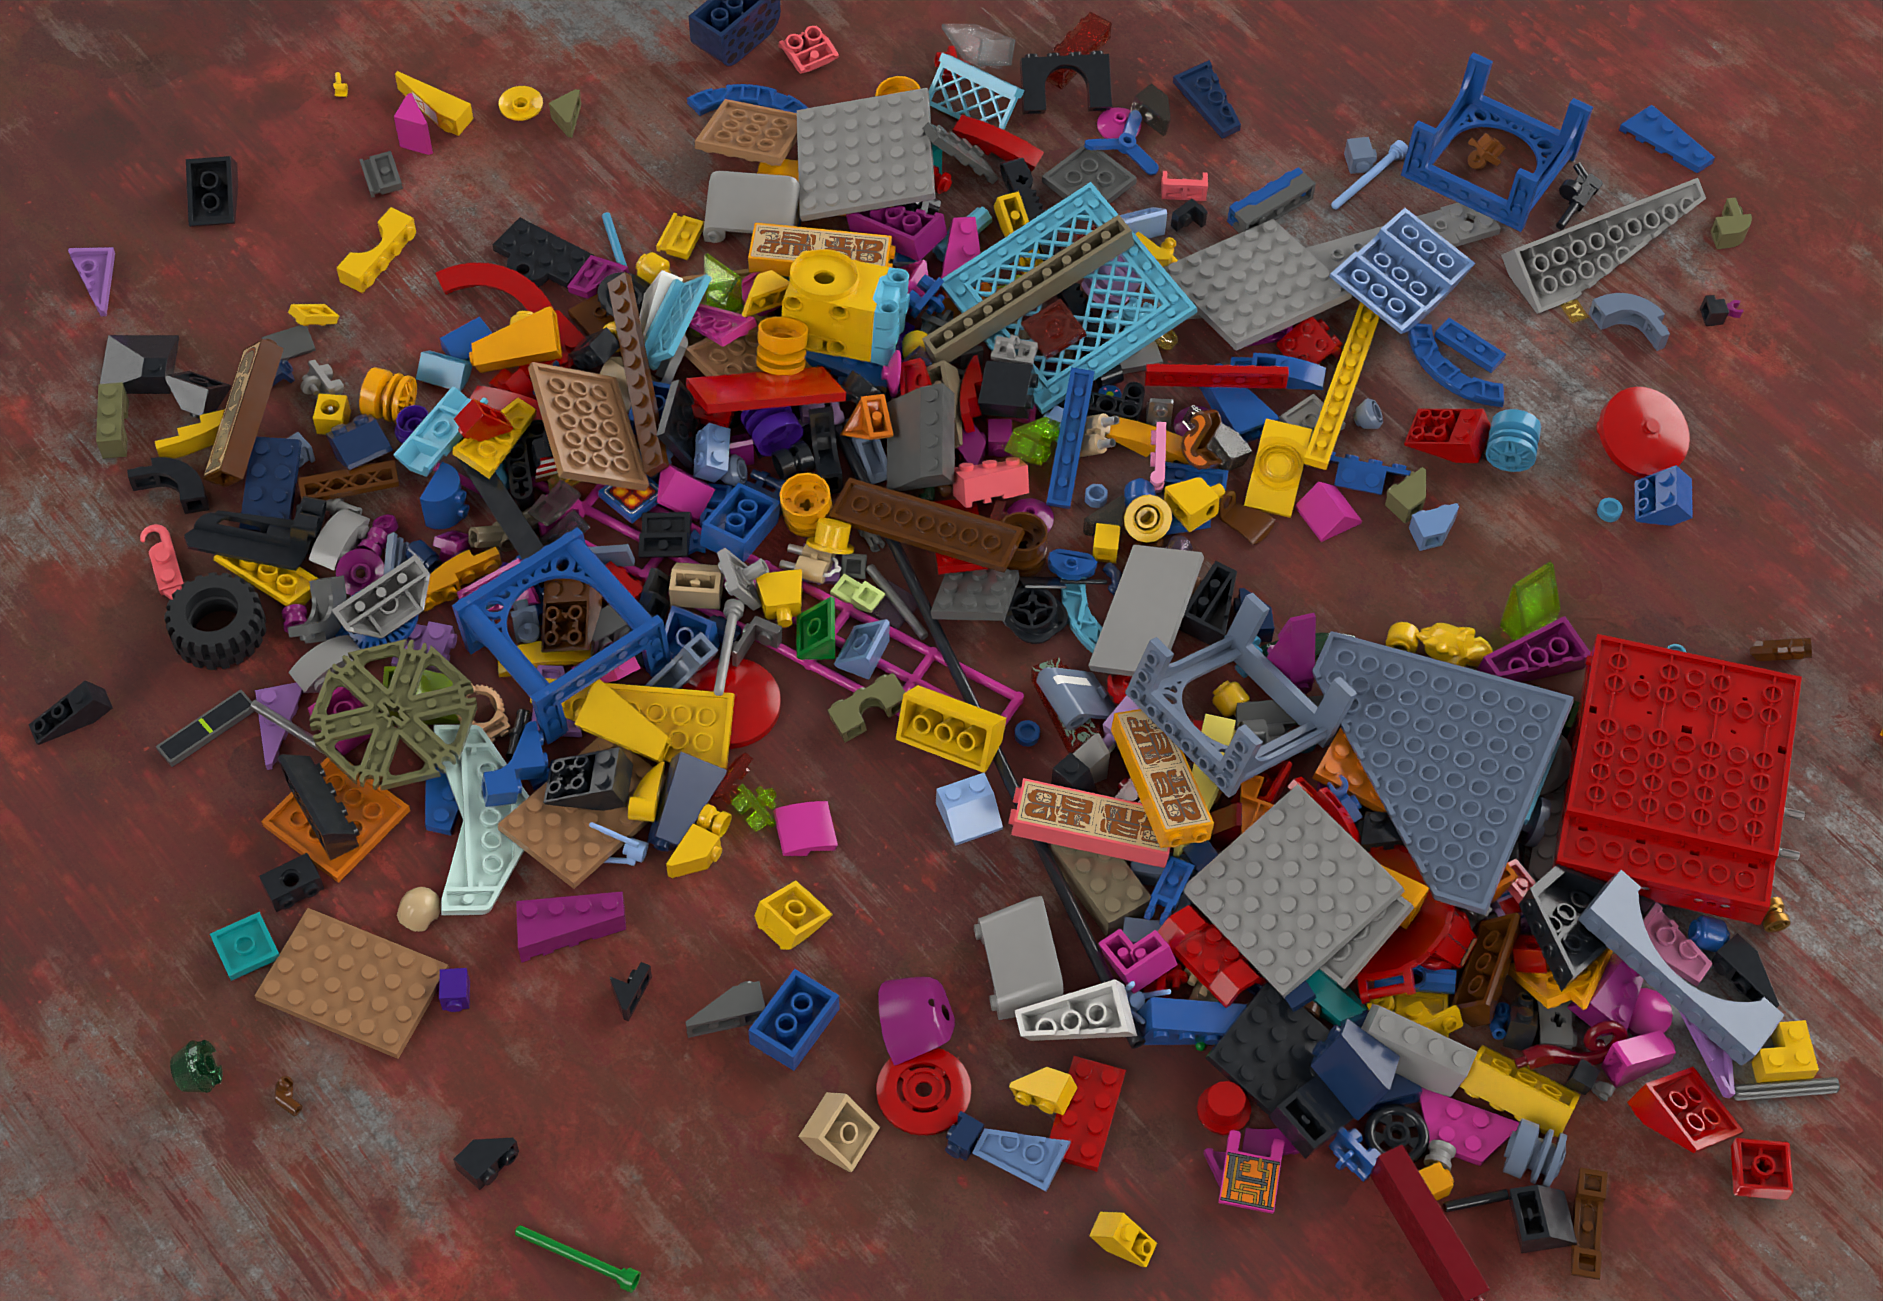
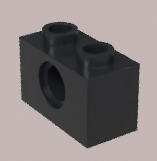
[568,327,620,371]
[259,853,324,912]

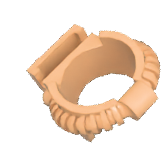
[456,683,510,743]

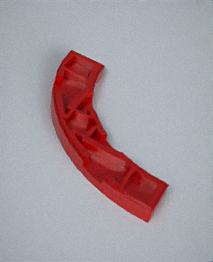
[435,262,555,313]

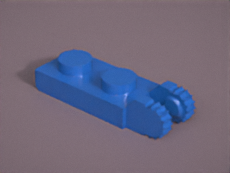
[1144,856,1195,925]

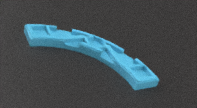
[1061,577,1103,654]

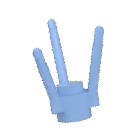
[589,822,649,866]
[1125,981,1171,1024]

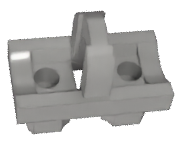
[991,335,1038,365]

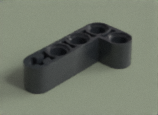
[1049,382,1145,422]
[506,419,546,512]

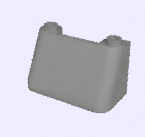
[703,171,800,243]
[974,896,1063,1020]

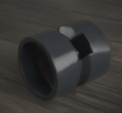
[771,440,815,480]

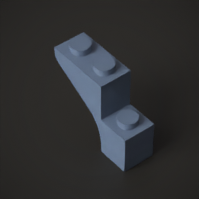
[645,632,718,689]

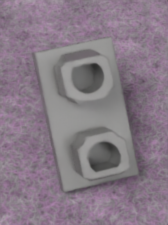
[300,360,344,395]

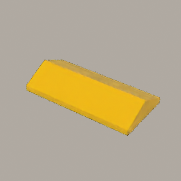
[214,555,318,606]

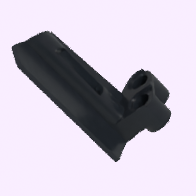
[184,496,327,571]

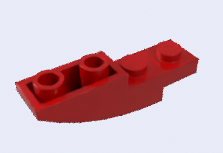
[1287,777,1362,845]

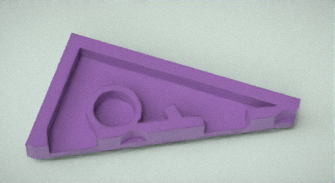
[68,247,115,316]
[255,682,305,770]
[1679,1011,1735,1098]

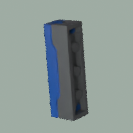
[1227,167,1316,233]

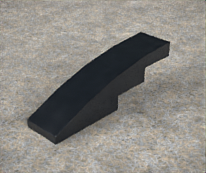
[632,568,671,669]

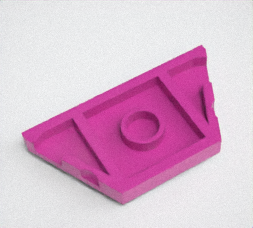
[1420,1087,1520,1166]

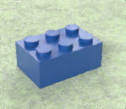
[700,483,781,562]
[748,969,840,1071]

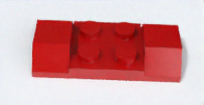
[1157,905,1266,1008]

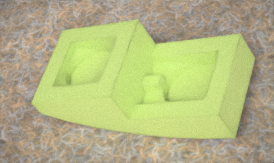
[830,574,885,613]

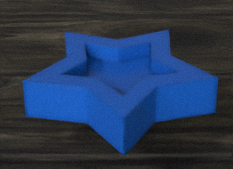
[688,529,706,555]

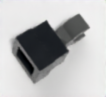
[1564,1059,1615,1102]

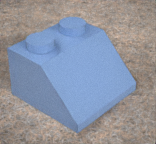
[936,773,1003,846]

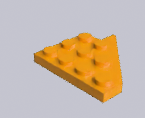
[1508,948,1613,1010]

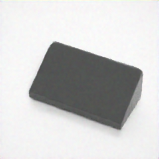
[261,325,316,360]

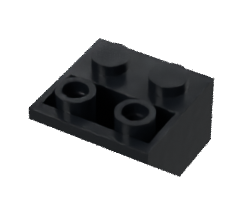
[1509,1185,1577,1254]

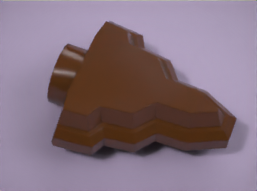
[1750,638,1812,661]

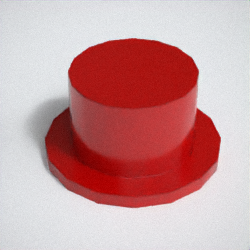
[1197,1081,1251,1135]

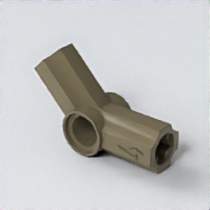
[468,507,539,552]

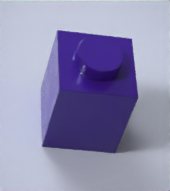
[439,968,470,1012]

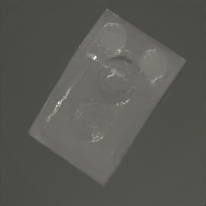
[942,24,1015,69]

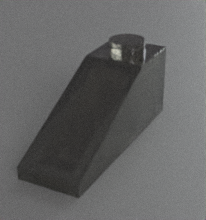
[1182,405,1252,471]

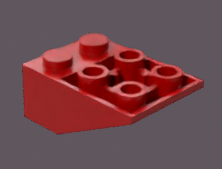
[1404,408,1491,463]

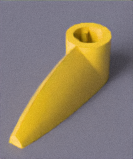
[628,762,665,822]

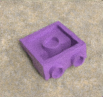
[391,621,457,674]

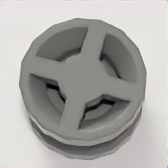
[1424,1140,1456,1171]

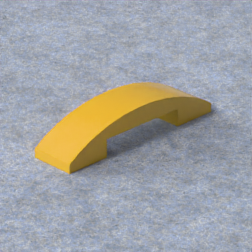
[498,641,592,677]

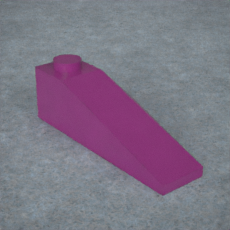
[1266,613,1316,694]

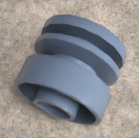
[1503,1118,1567,1187]

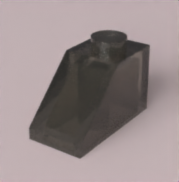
[1131,83,1171,136]

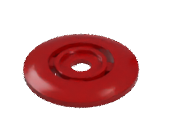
[876,1048,971,1136]

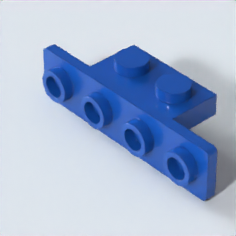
[1329,452,1411,495]

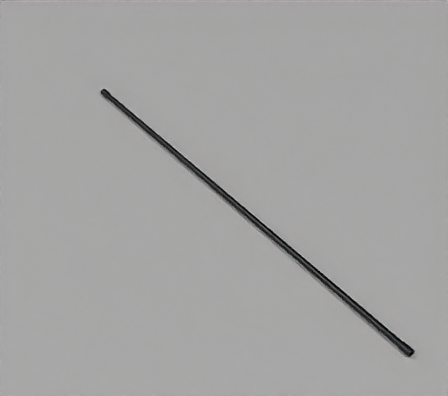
[774,305,1146,1049]

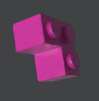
[1098,929,1178,994]

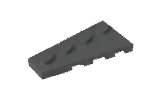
[922,122,999,184]

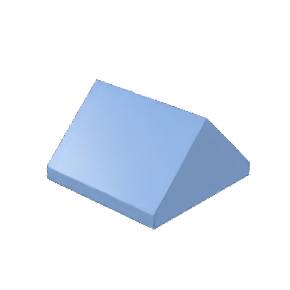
[1120,207,1167,239]

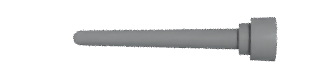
[714,599,744,696]

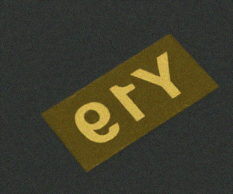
[1560,298,1589,323]

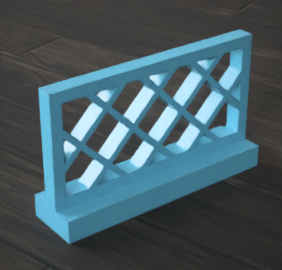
[928,53,1024,130]
[644,274,712,370]

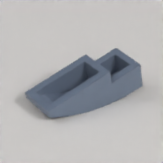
[843,419,887,485]

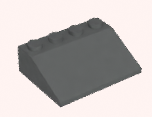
[887,383,955,492]

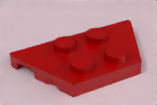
[518,310,585,377]

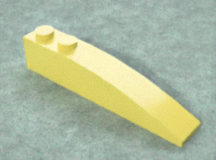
[1173,714,1237,858]

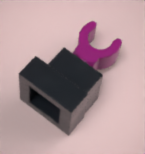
[1700,295,1744,326]

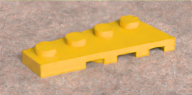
[453,398,536,479]

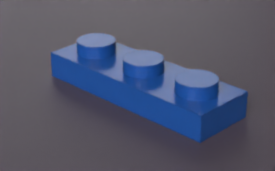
[1434,318,1506,373]
[1164,462,1228,492]

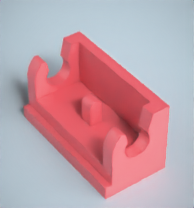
[1161,171,1208,201]

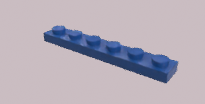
[1046,367,1095,509]

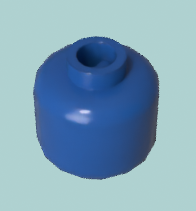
[1124,478,1156,508]
[1688,915,1730,952]

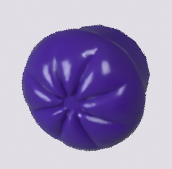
[395,405,429,444]

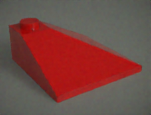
[1627,1067,1744,1153]

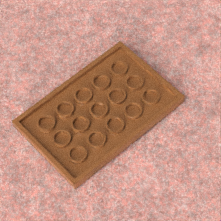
[528,362,649,491]
[498,737,666,889]
[255,908,449,1059]

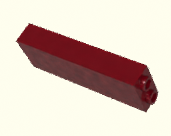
[1371,1144,1490,1301]

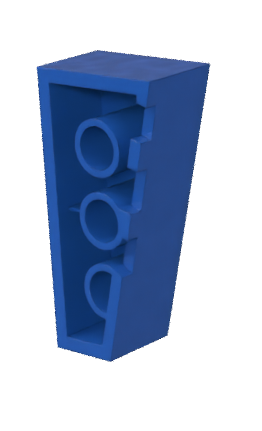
[1134,997,1247,1045]

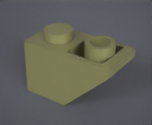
[1385,467,1426,523]

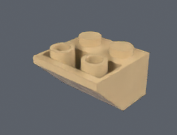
[669,562,724,610]

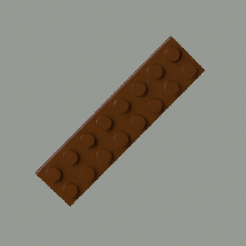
[828,478,1025,573]

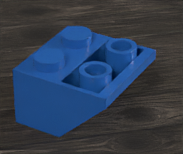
[1635,465,1693,526]

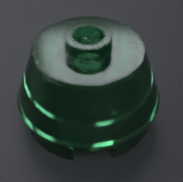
[170,1040,223,1093]

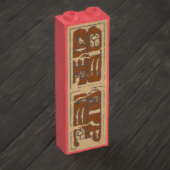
[1008,778,1170,868]

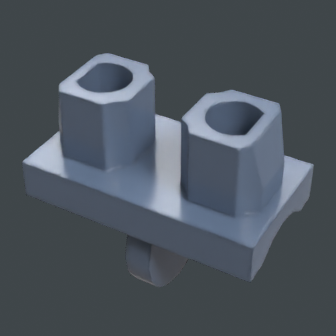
[510,599,541,643]

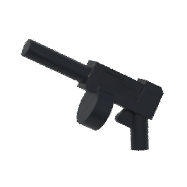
[1556,162,1603,230]

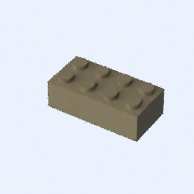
[1050,844,1151,937]

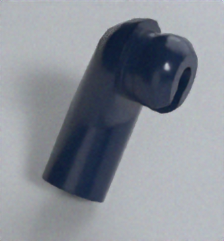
[1103,562,1123,596]

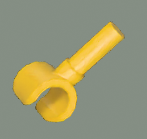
[333,72,348,97]

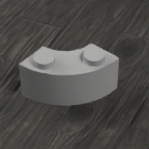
[309,509,370,570]
[289,635,361,693]

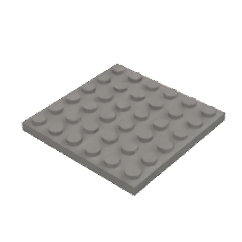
[797,88,935,221]
[1163,219,1352,351]
[1183,784,1405,999]

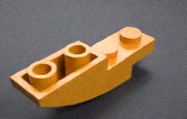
[424,547,502,611]

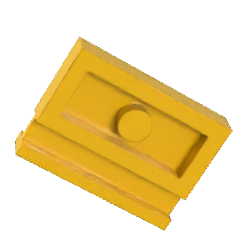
[656,213,704,260]

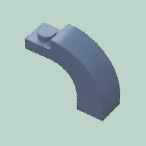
[1589,293,1670,351]

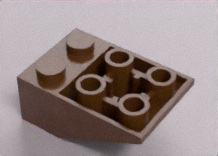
[541,576,602,653]

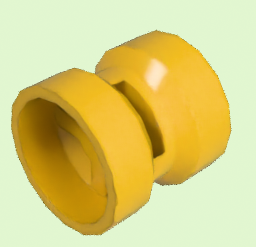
[697,804,732,838]

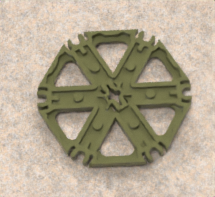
[310,639,477,791]

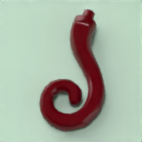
[1514,1020,1628,1071]

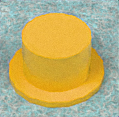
[1124,495,1172,543]
[806,518,854,554]

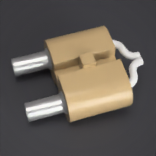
[1080,413,1119,457]
[779,544,841,584]

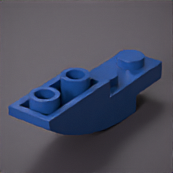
[1230,353,1326,390]

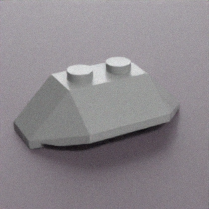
[332,554,430,639]

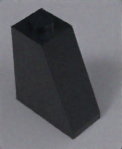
[1051,752,1098,794]

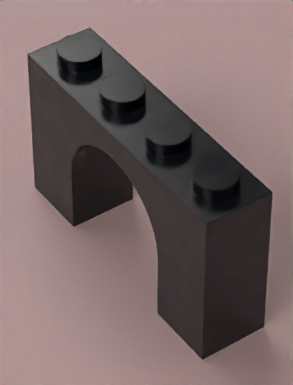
[1020,51,1112,115]

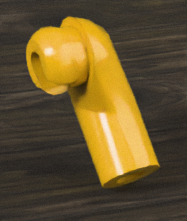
[1160,237,1178,263]

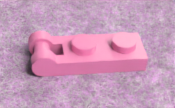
[1150,422,1166,493]

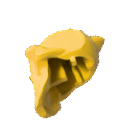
[1416,623,1493,667]

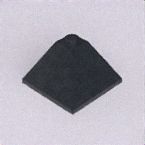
[100,335,179,394]

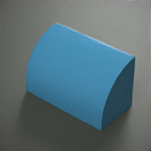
[416,350,472,391]

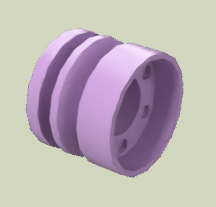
[1082,255,1141,312]

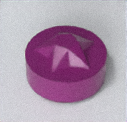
[372,515,398,534]

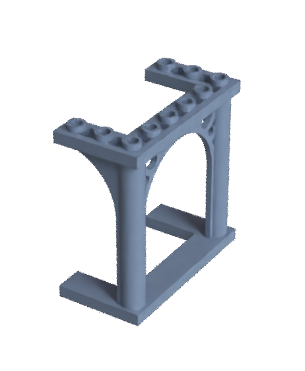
[1125,593,1358,798]

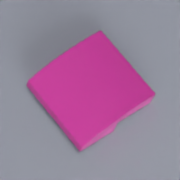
[773,801,838,856]

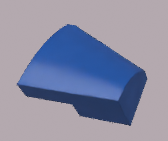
[440,316,492,361]

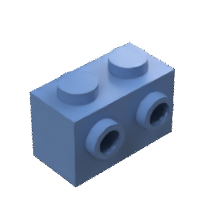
[693,423,731,483]

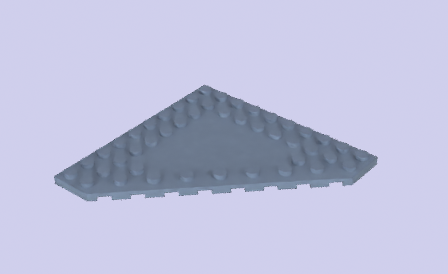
[1312,631,1574,915]

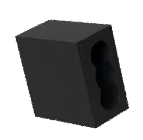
[978,361,1039,419]

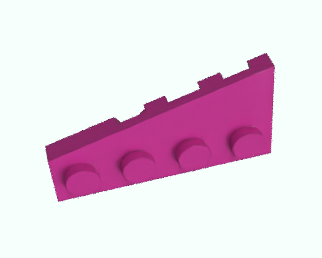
[689,303,757,347]

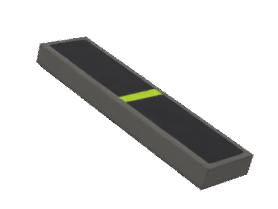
[156,690,255,767]

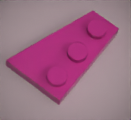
[940,217,981,287]

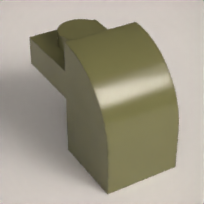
[1711,198,1752,249]

